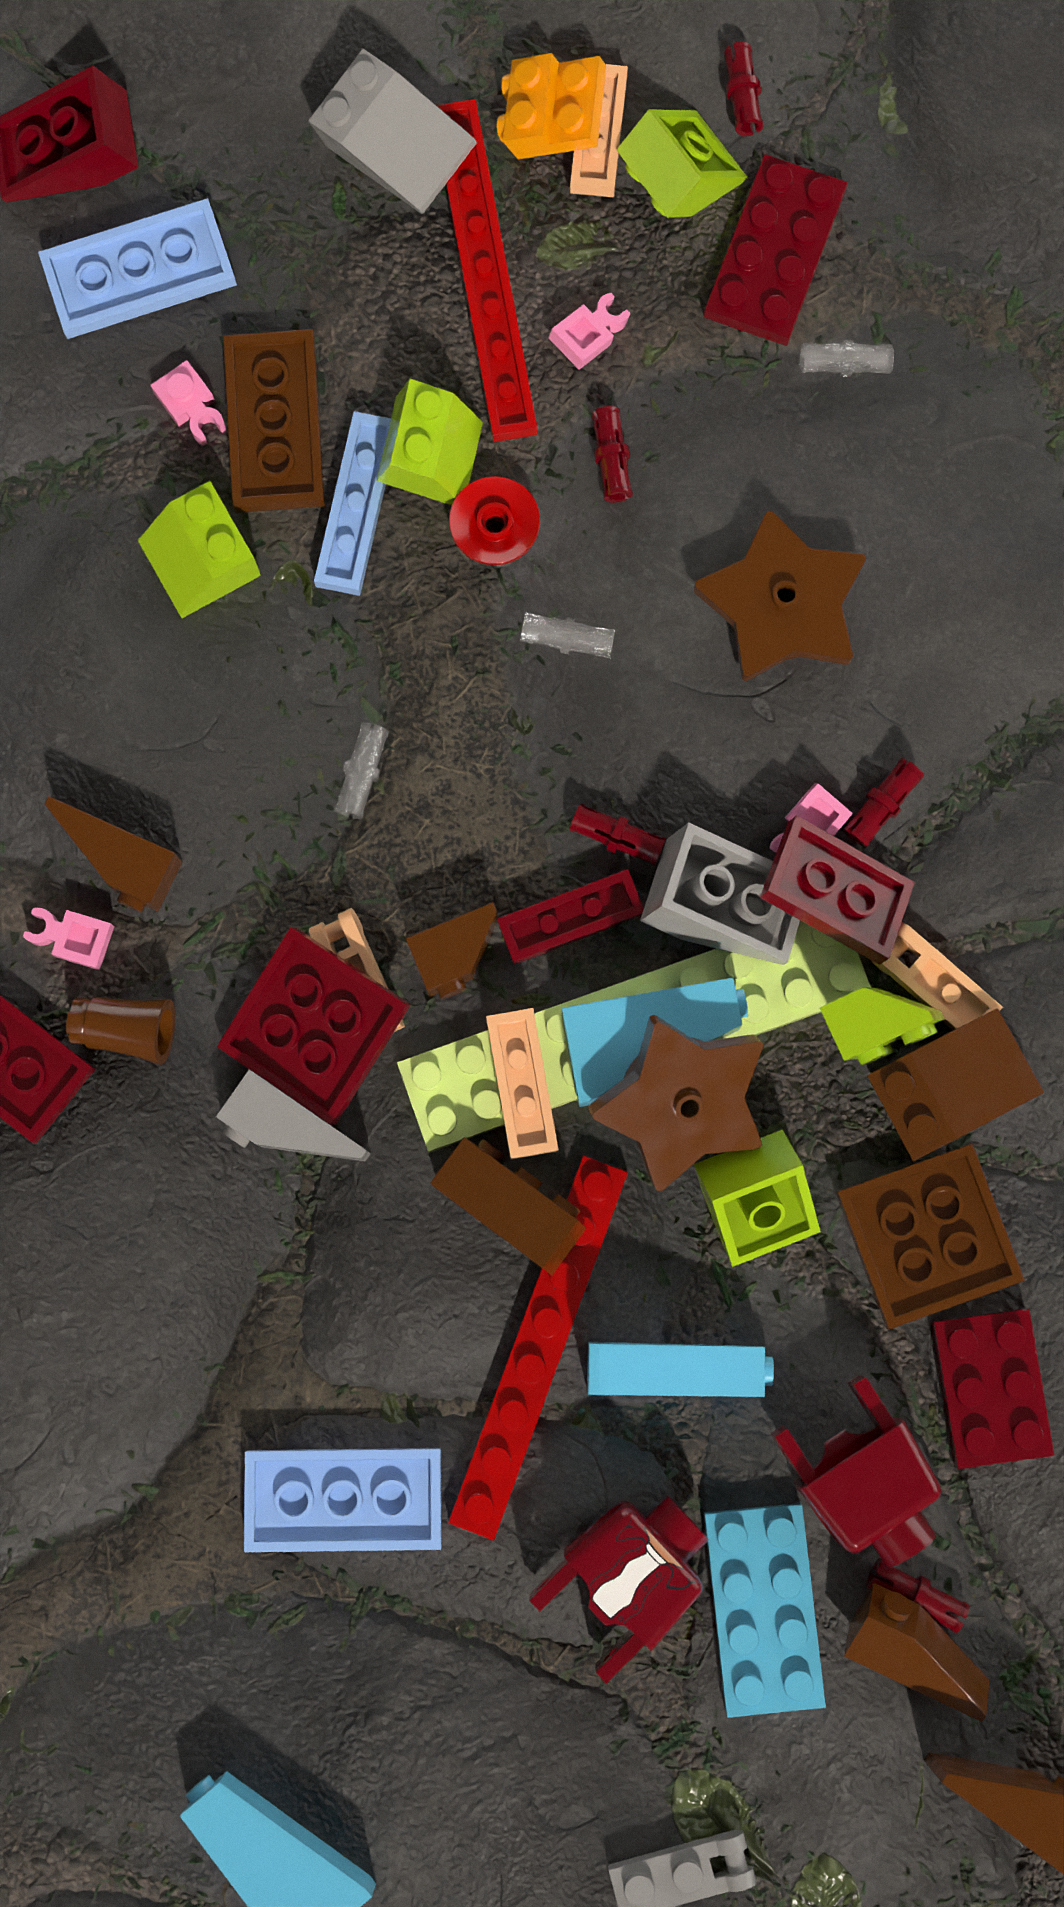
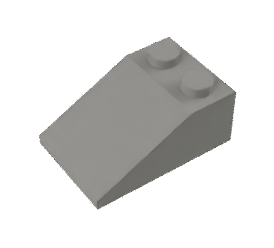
[308,49,477,214]
[640,822,800,965]

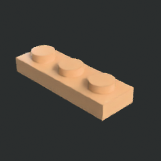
[570,64,628,197]
[486,1008,559,1159]

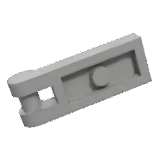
[608,1830,757,1907]

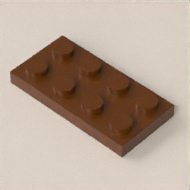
[223,329,325,513]

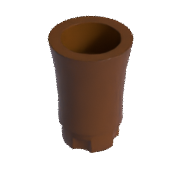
[66,997,175,1065]

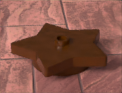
[694,510,866,681]
[588,1015,763,1192]

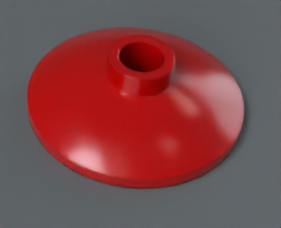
[449,476,540,565]

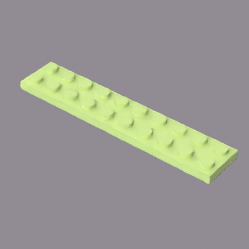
[397,920,871,1153]

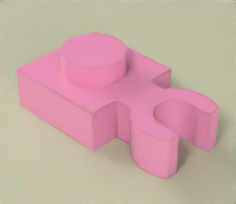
[549,293,630,370]
[150,360,226,446]
[770,783,853,852]
[23,908,115,970]

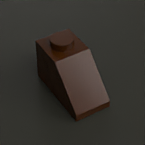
[405,902,498,999]

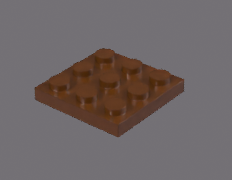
[835,1144,1025,1329]

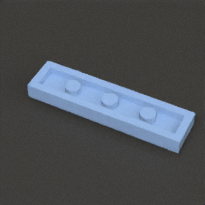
[314,411,391,596]

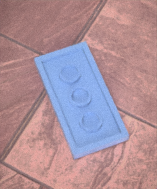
[38,198,237,339]
[244,1448,442,1552]

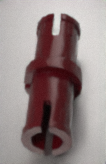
[724,41,764,136]
[591,406,633,503]
[843,758,924,848]
[569,803,666,866]
[866,1558,970,1633]

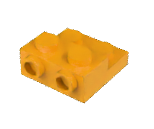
[497,53,606,159]

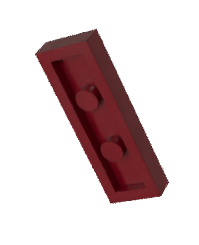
[497,869,644,965]

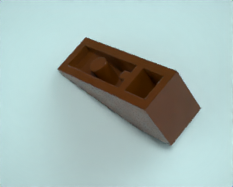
[44,796,183,913]
[844,1583,990,1722]

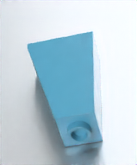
[562,978,748,1107]
[587,1342,774,1397]
[180,1771,376,1907]

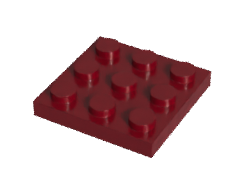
[217,927,411,1125]

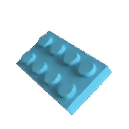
[704,1503,826,1718]

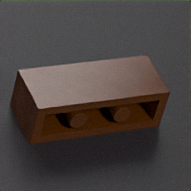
[430,1137,586,1275]

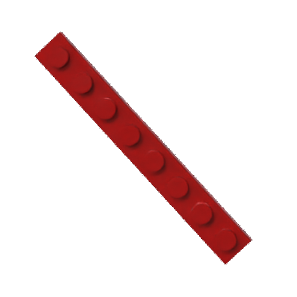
[436,99,538,443]
[448,1156,628,1541]

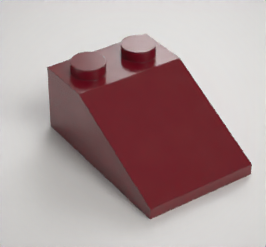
[0,65,139,203]

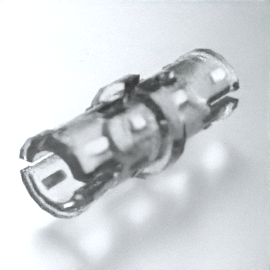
[799,340,894,377]
[520,612,615,659]
[334,722,389,819]

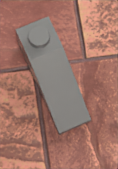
[216,1070,371,1161]

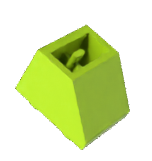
[820,987,945,1065]

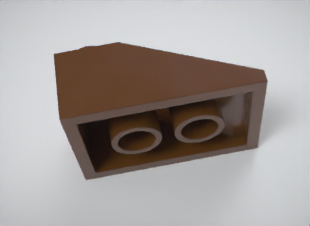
[867,1008,1044,1161]
[924,1752,1064,1875]

